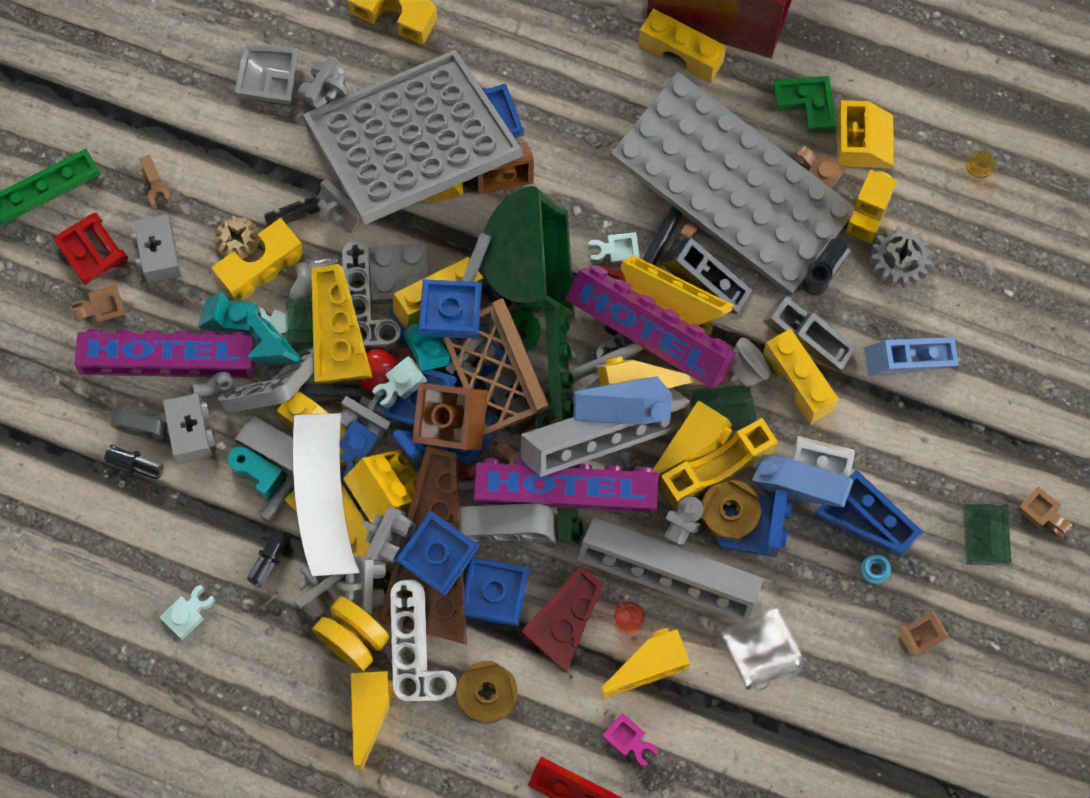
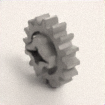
[870,226,933,288]

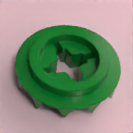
[495,309,541,352]

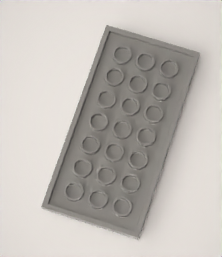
[609,72,854,296]

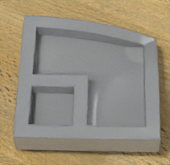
[235,46,299,105]

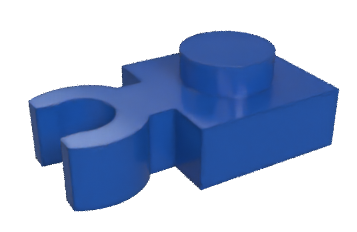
[340,420,380,476]

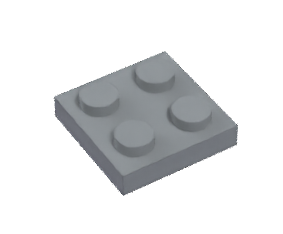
[369,243,428,304]

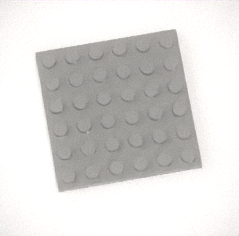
[303,50,523,225]

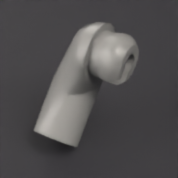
[290,262,312,305]
[190,372,233,398]

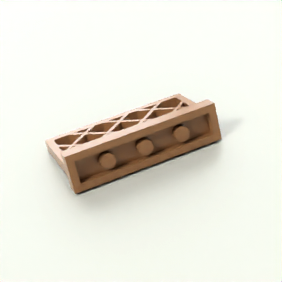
[443,298,550,436]

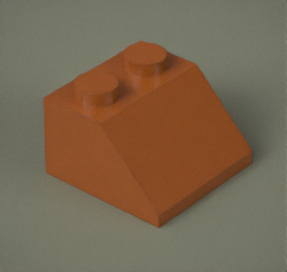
[474,142,534,195]
[412,383,488,450]

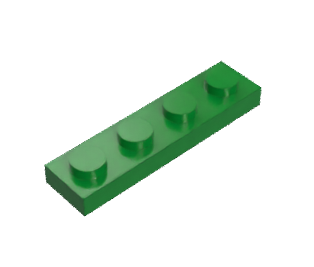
[0,148,101,226]

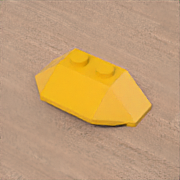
[620,255,734,325]

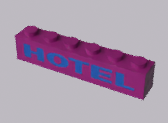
[565,265,737,389]
[74,329,256,378]
[474,459,659,513]

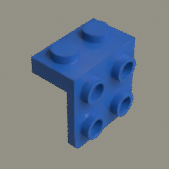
[718,489,792,557]

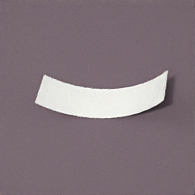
[293,413,360,576]

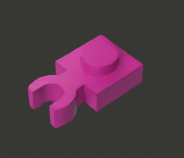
[602,713,658,768]

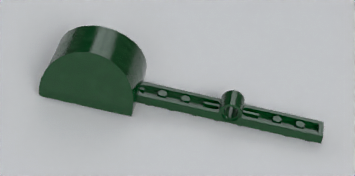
[482,186,583,544]

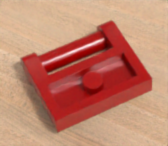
[53,213,128,285]

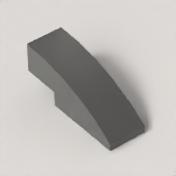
[763,296,857,371]

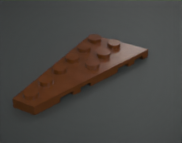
[379,446,467,645]

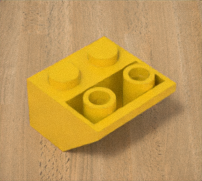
[837,100,894,168]
[343,449,418,524]

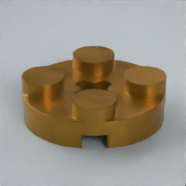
[701,480,761,542]
[456,661,518,724]

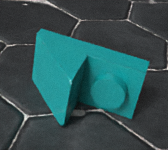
[198,292,260,335]
[247,313,301,365]
[404,324,450,371]

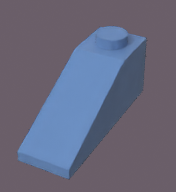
[864,337,959,376]
[573,376,672,425]
[752,454,853,508]

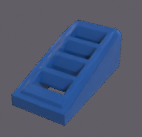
[393,429,428,470]

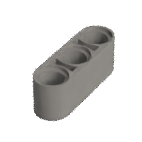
[234,416,294,478]

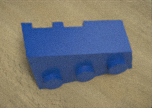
[814,469,923,558]

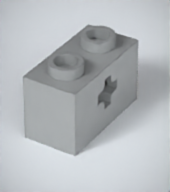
[131,214,182,284]
[163,393,216,464]

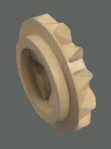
[214,216,259,259]

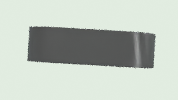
[111,410,168,441]

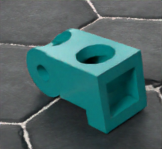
[228,447,285,501]

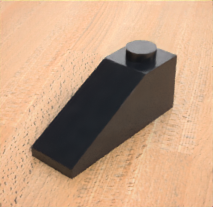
[660,237,753,314]

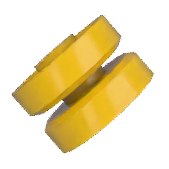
[312,596,391,672]

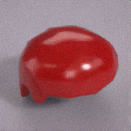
[357,348,398,394]

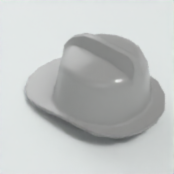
[729,338,771,387]

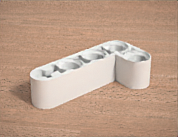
[390,580,457,701]

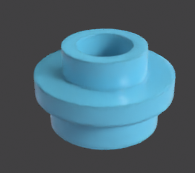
[861,554,891,584]

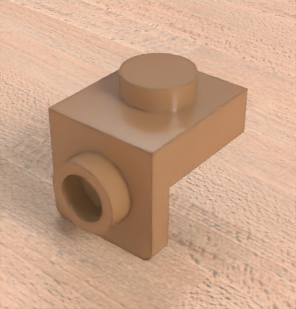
[897,611,950,656]

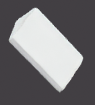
[792,436,855,477]

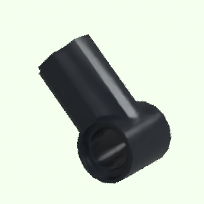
[803,238,851,296]

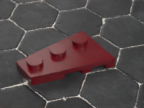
[520,565,603,673]

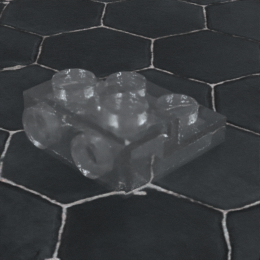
[721,609,803,691]

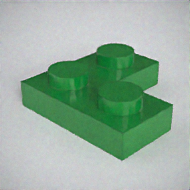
[773,76,837,133]

